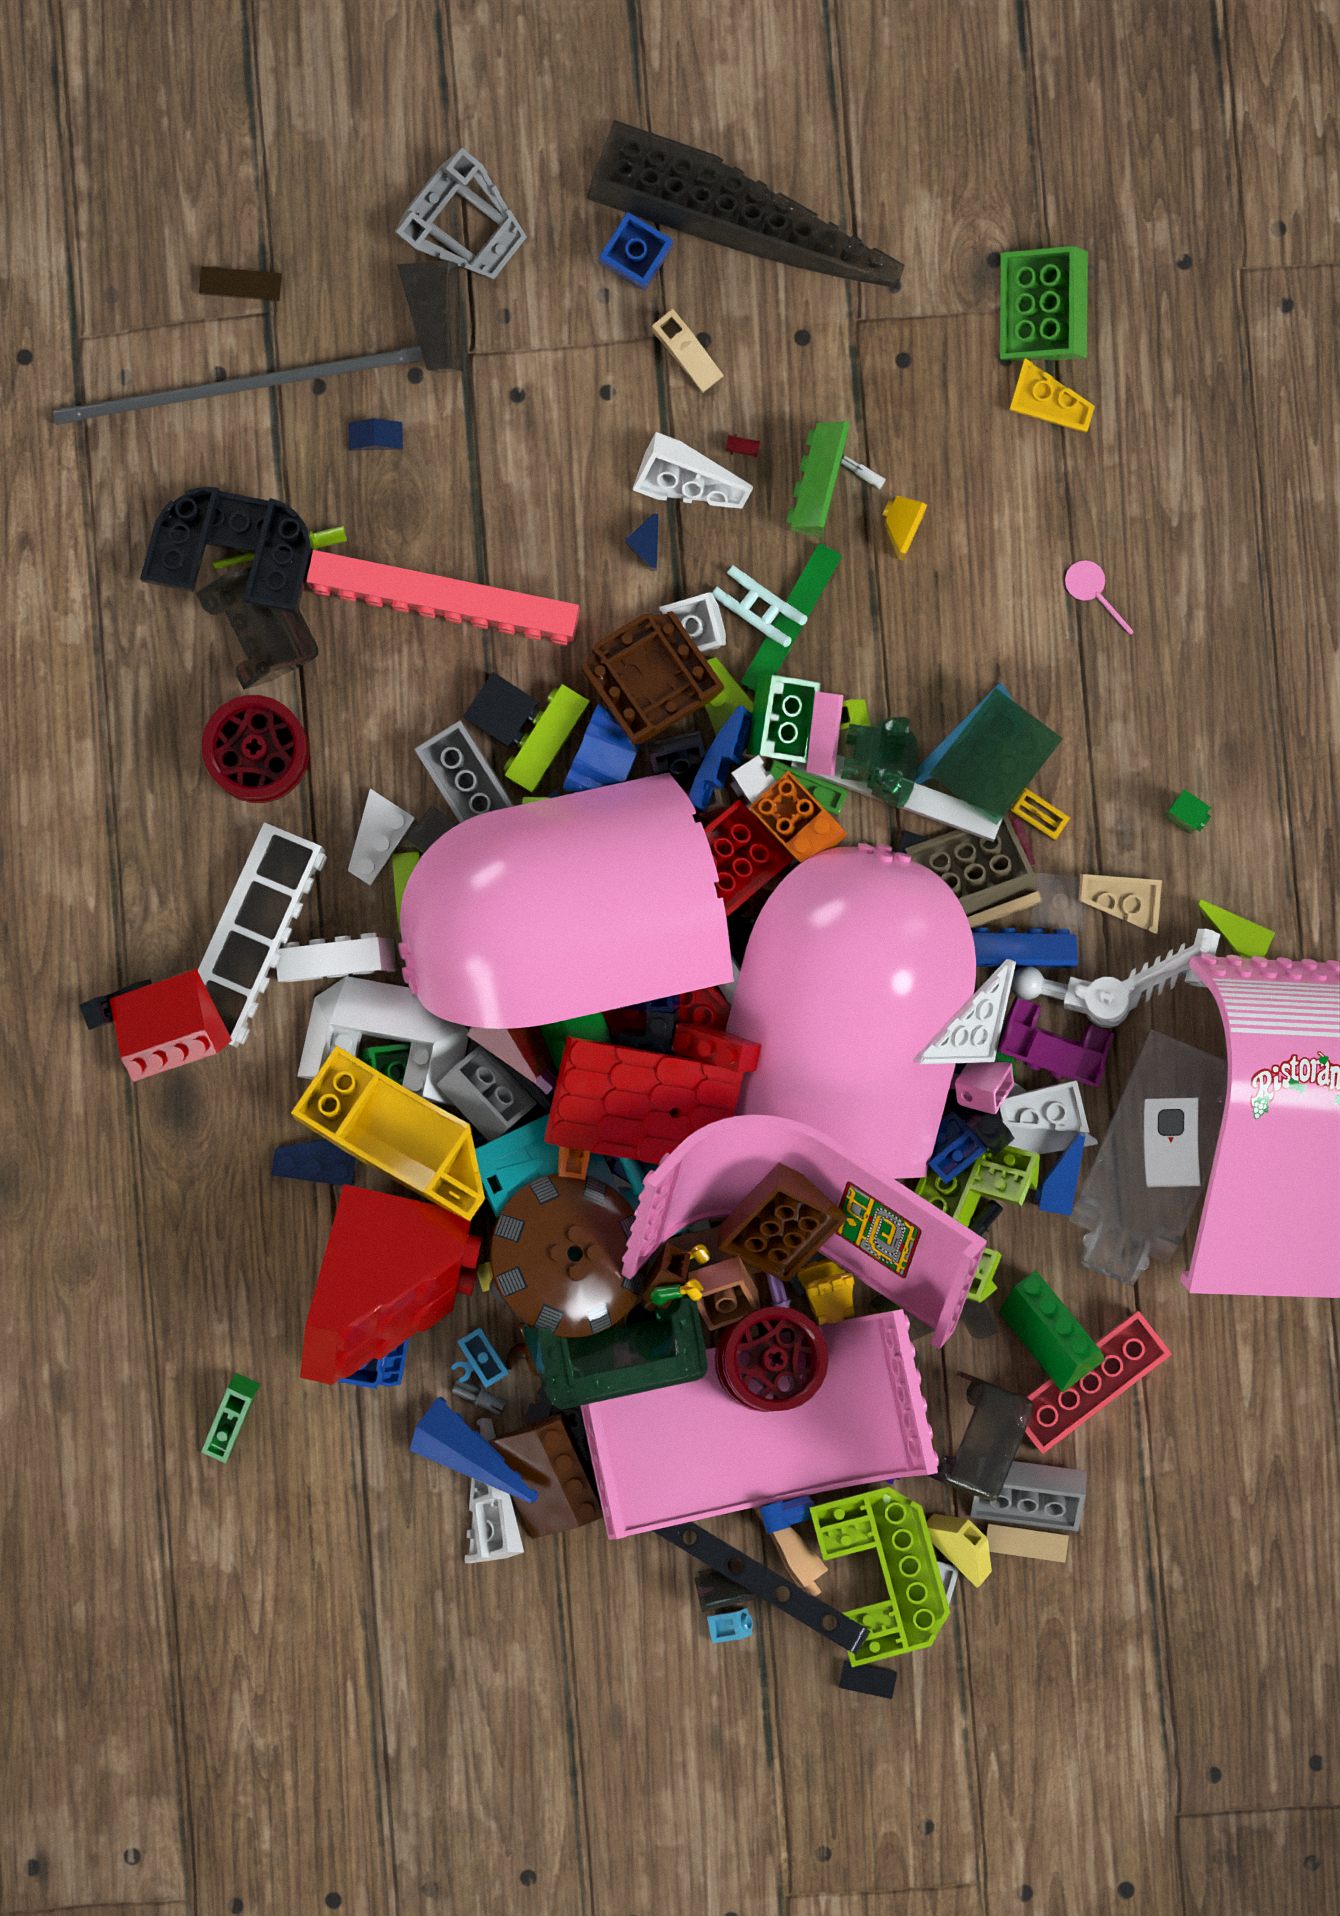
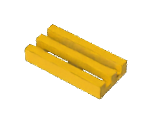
[1010,788,1070,841]

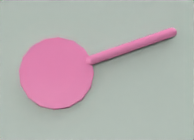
[1065,560,1133,634]

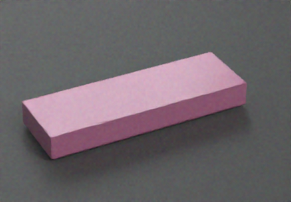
[806,692,843,776]

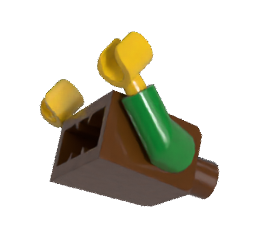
[641,1242,710,1311]

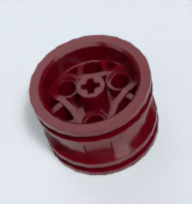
[202,695,310,803]
[714,1306,829,1412]

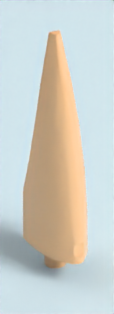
[753,1505,828,1596]

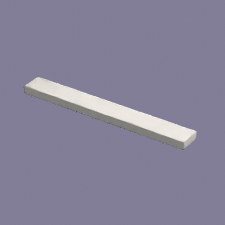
[791,755,1004,842]

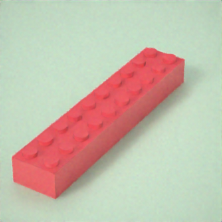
[306,550,580,646]

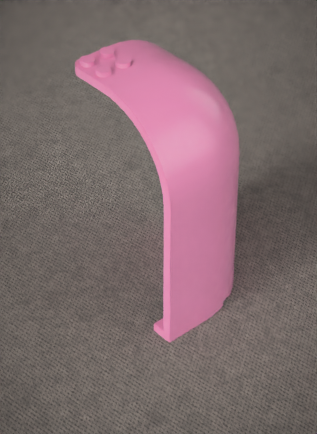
[398,772,734,1029]
[725,843,976,1179]

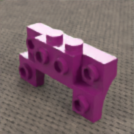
[997,996,1115,1088]

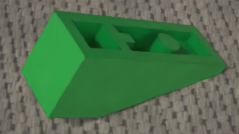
[201,1373,261,1463]

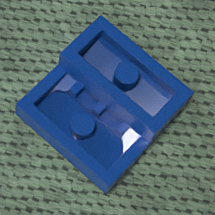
[928,1111,988,1184]

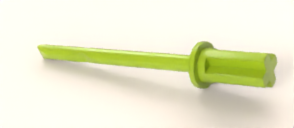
[213,526,347,568]

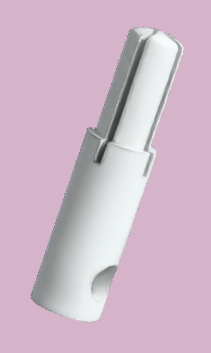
[841,456,886,490]

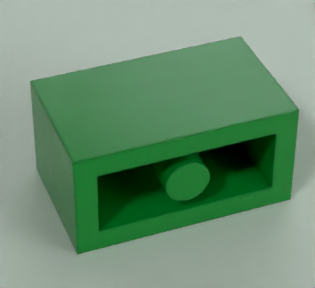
[1164,789,1211,834]

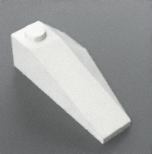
[633,432,753,509]

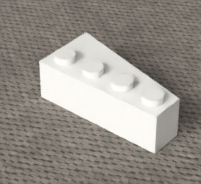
[730,755,798,867]

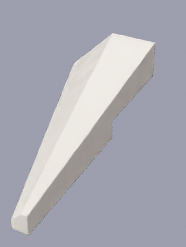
[465,1418,524,1563]

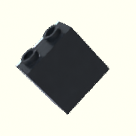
[463,672,540,749]

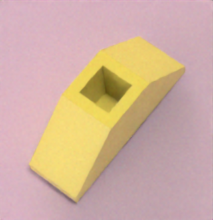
[926,1514,992,1588]

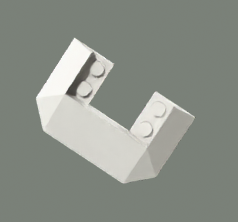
[297,976,470,1106]

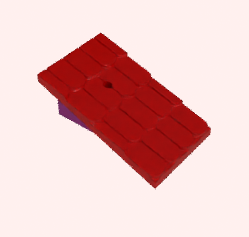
[544,1036,744,1164]

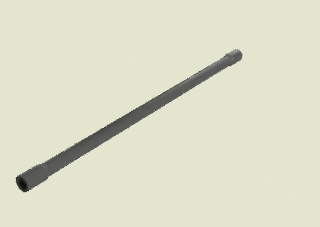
[53,344,427,425]

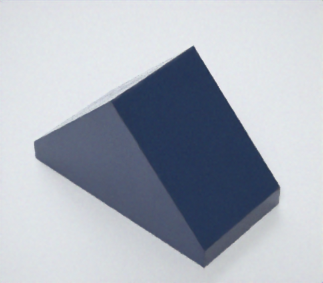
[349,418,403,451]
[625,514,659,571]

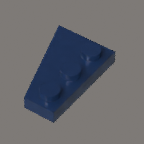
[271,1139,356,1186]

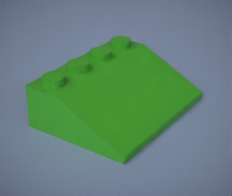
[1000,246,1088,360]
[786,421,850,539]

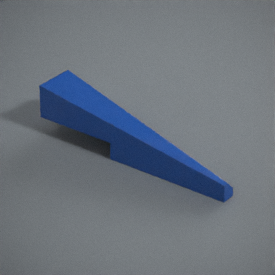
[410,1397,538,1503]

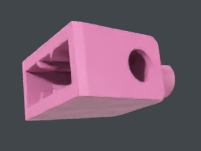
[949,1062,1014,1114]

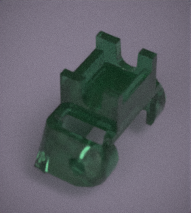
[841,717,919,809]

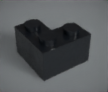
[618,1004,681,1056]

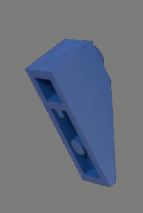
[1034,1131,1086,1216]

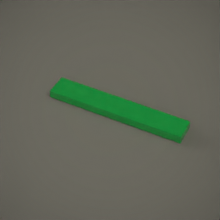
[740,542,843,692]

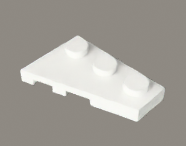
[348,789,415,886]
[999,1080,1090,1133]

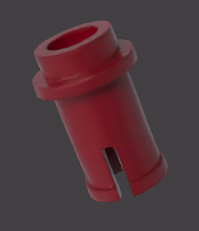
[725,434,760,458]

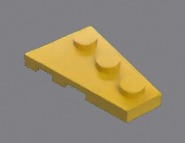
[1009,358,1095,433]

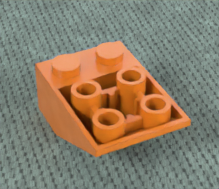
[748,771,847,864]

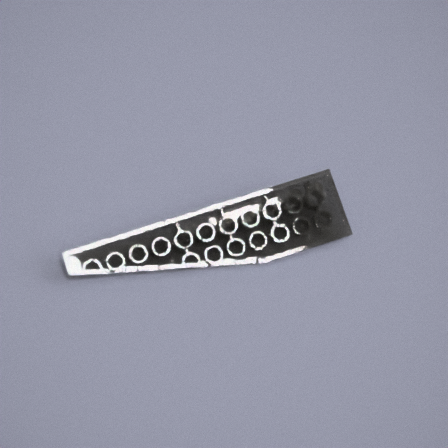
[586,120,905,288]

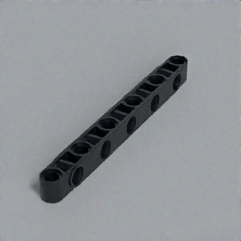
[651,1521,871,1655]

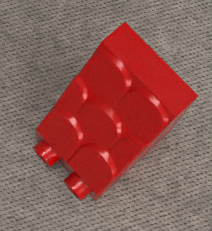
[300,1184,483,1385]

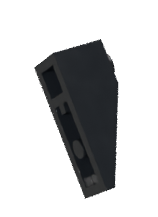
[946,1089,1015,1157]

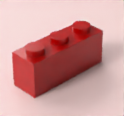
[671,1022,761,1073]

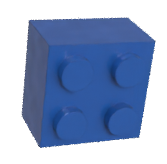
[599,212,673,291]

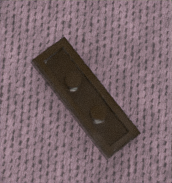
[199,266,282,301]

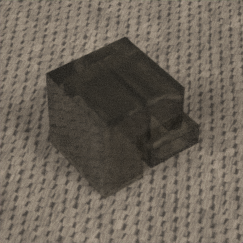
[404,805,458,854]

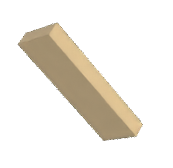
[967,891,1043,929]
[986,1524,1069,1563]

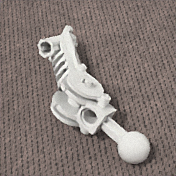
[1011,929,1220,1028]

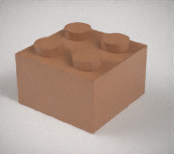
[688,1256,760,1331]

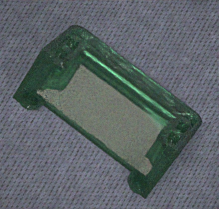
[522,1294,708,1409]

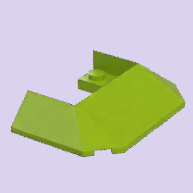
[914,1145,1040,1303]
[809,1487,951,1667]

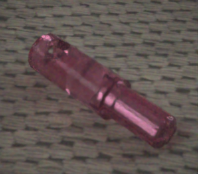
[1010,818,1035,865]

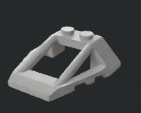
[395,147,527,279]

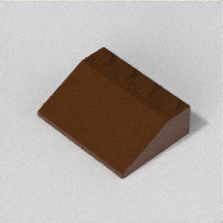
[718,1162,847,1282]
[488,1410,604,1539]

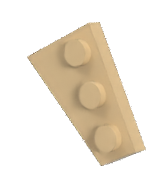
[1078,874,1162,934]

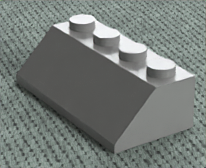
[415,720,515,823]
[970,1457,1087,1531]

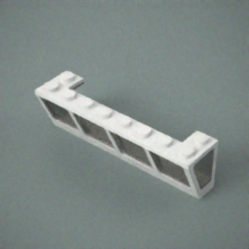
[198,822,327,1047]

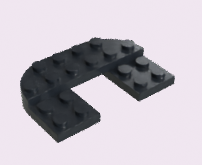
[140,487,314,613]

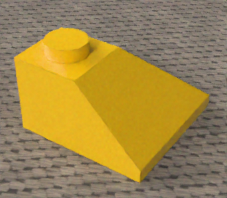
[882,496,927,561]

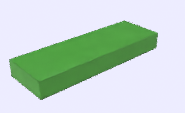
[769,760,848,816]

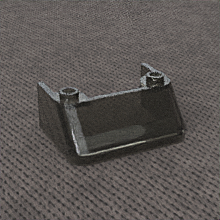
[927,1370,1033,1501]

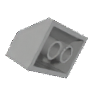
[436,1045,537,1142]

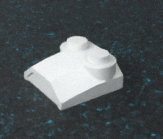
[659,592,726,652]

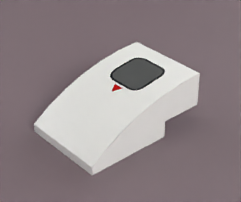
[1144,1098,1204,1187]

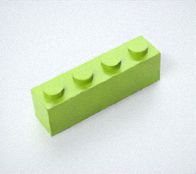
[503,684,590,795]

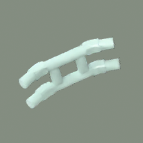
[712,565,807,647]

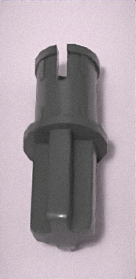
[452,1379,506,1416]

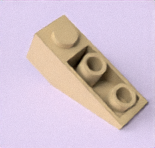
[652,309,724,393]

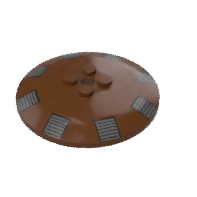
[490,1173,648,1338]

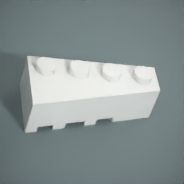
[276,933,397,982]

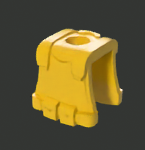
[797,1258,855,1325]

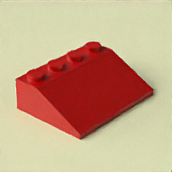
[704,799,795,918]
[110,968,232,1082]

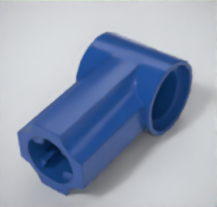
[759,1495,815,1534]

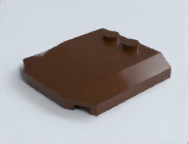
[581,611,724,745]

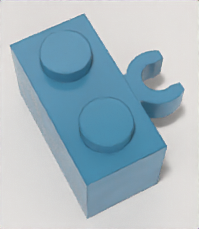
[451,1327,510,1388]

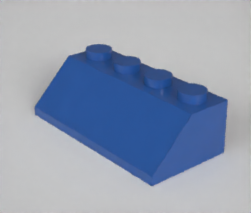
[972,928,1078,968]

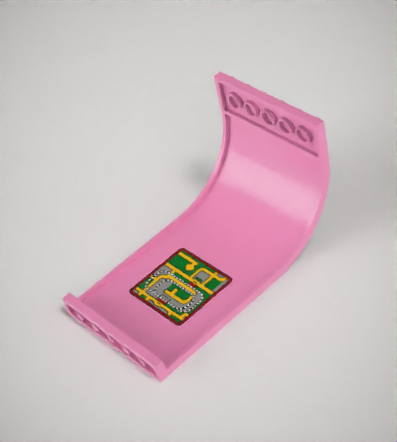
[621,1115,987,1349]

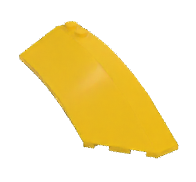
[291,1045,485,1222]

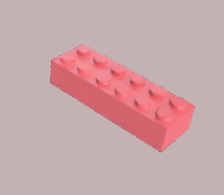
[1008,1311,1172,1454]

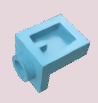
[707,1608,753,1644]

